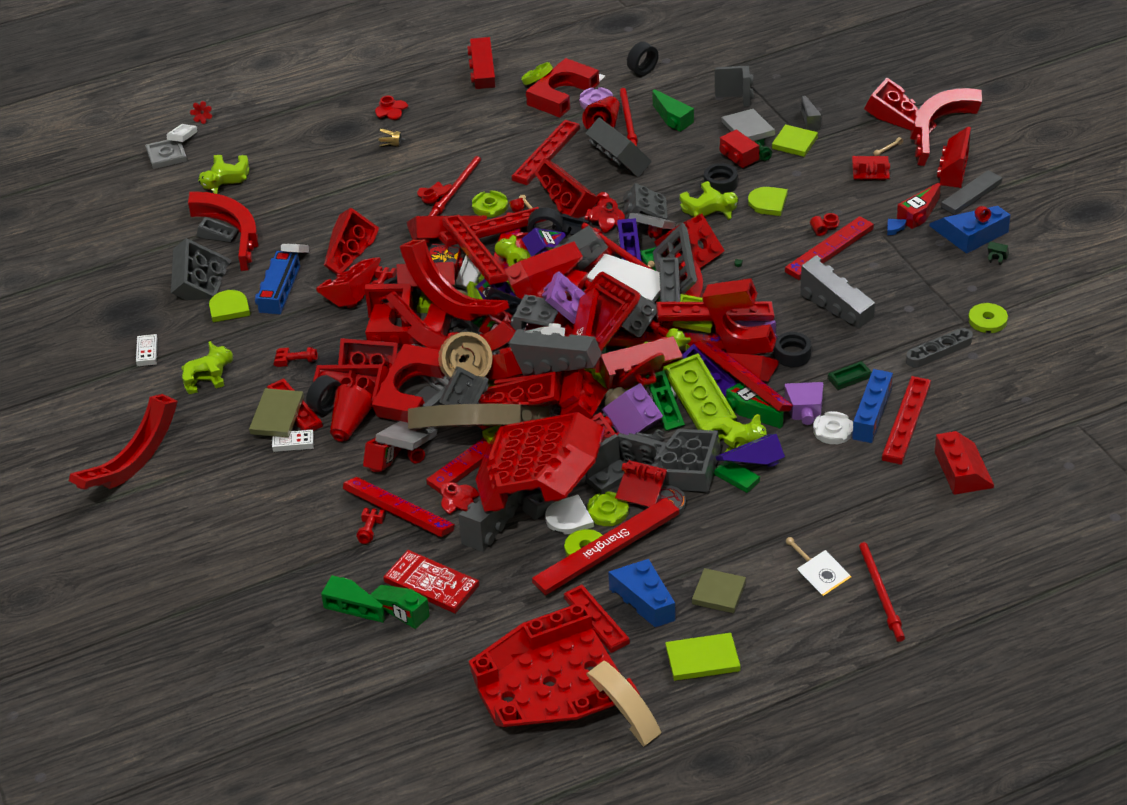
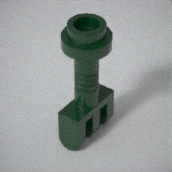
[754,139,772,161]

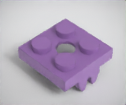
[542,271,585,324]

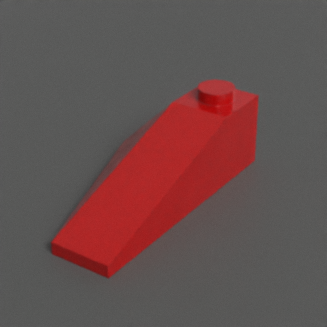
[864,78,937,134]
[324,208,379,274]
[407,216,487,243]
[504,241,583,299]
[316,257,381,308]
[313,364,389,401]
[478,371,562,407]

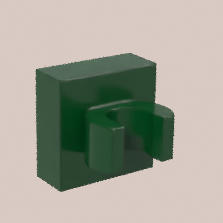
[988,241,1009,265]

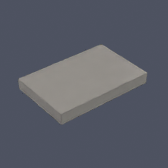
[721,109,775,141]
[375,421,438,450]

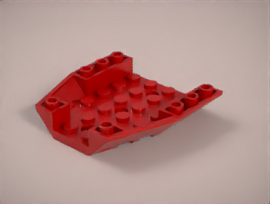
[475,412,604,512]
[469,602,640,727]

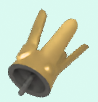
[379,129,405,146]

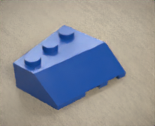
[929,206,1010,254]

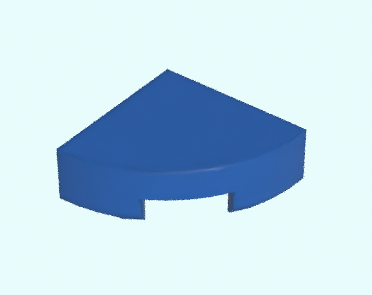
[887,219,906,235]

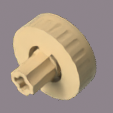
[438,332,492,379]

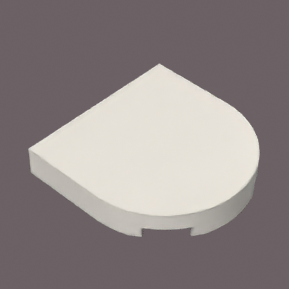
[545,495,594,534]

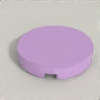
[579,87,613,109]

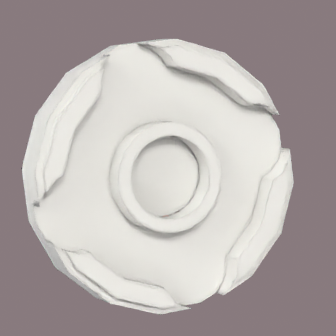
[813,412,853,444]

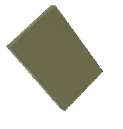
[249,388,304,437]

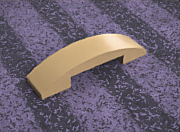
[586,661,661,747]

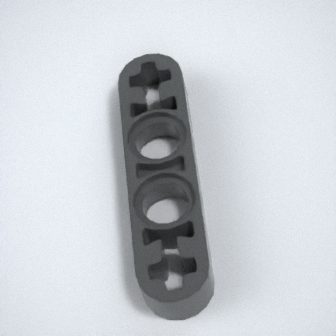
[906,328,973,368]

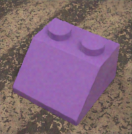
[602,383,663,435]

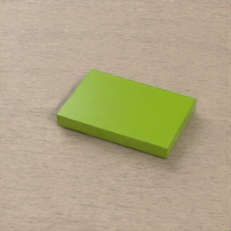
[665,633,740,681]

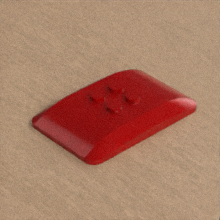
[563,272,641,352]

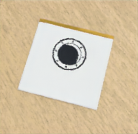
[797,550,851,596]

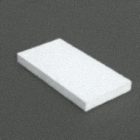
[587,254,660,302]

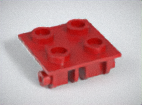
[852,156,890,180]
[615,460,667,507]

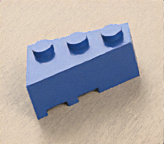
[608,559,675,627]

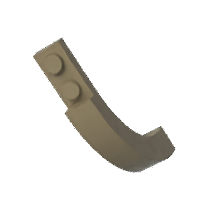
[408,404,550,430]

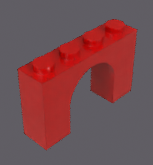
[526,58,599,118]
[702,279,777,355]
[365,304,452,346]
[372,344,445,423]

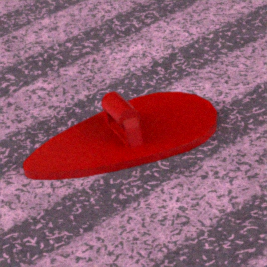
[618,352,665,389]

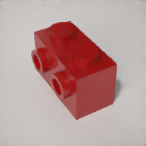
[719,129,759,168]

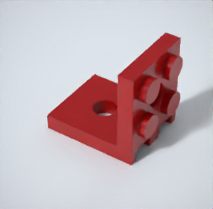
[654,213,725,268]
[365,283,414,327]

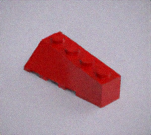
[535,158,599,219]

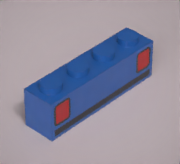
[255,251,300,314]
[852,369,893,443]

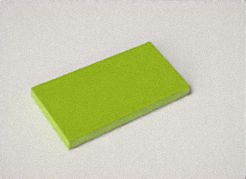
[663,353,737,430]

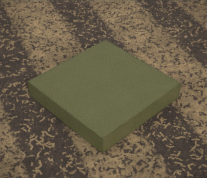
[692,568,746,613]

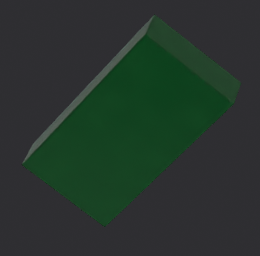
[827,361,872,390]

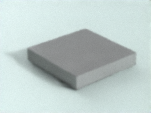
[145,140,187,169]
[629,213,676,229]

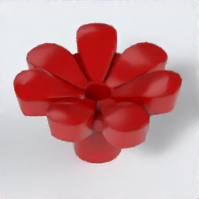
[190,101,212,124]

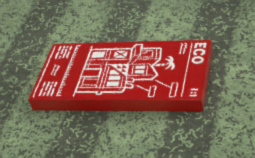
[383,550,479,614]

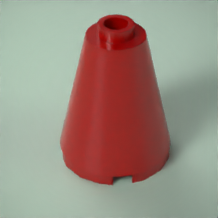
[582,96,620,129]
[330,384,373,442]

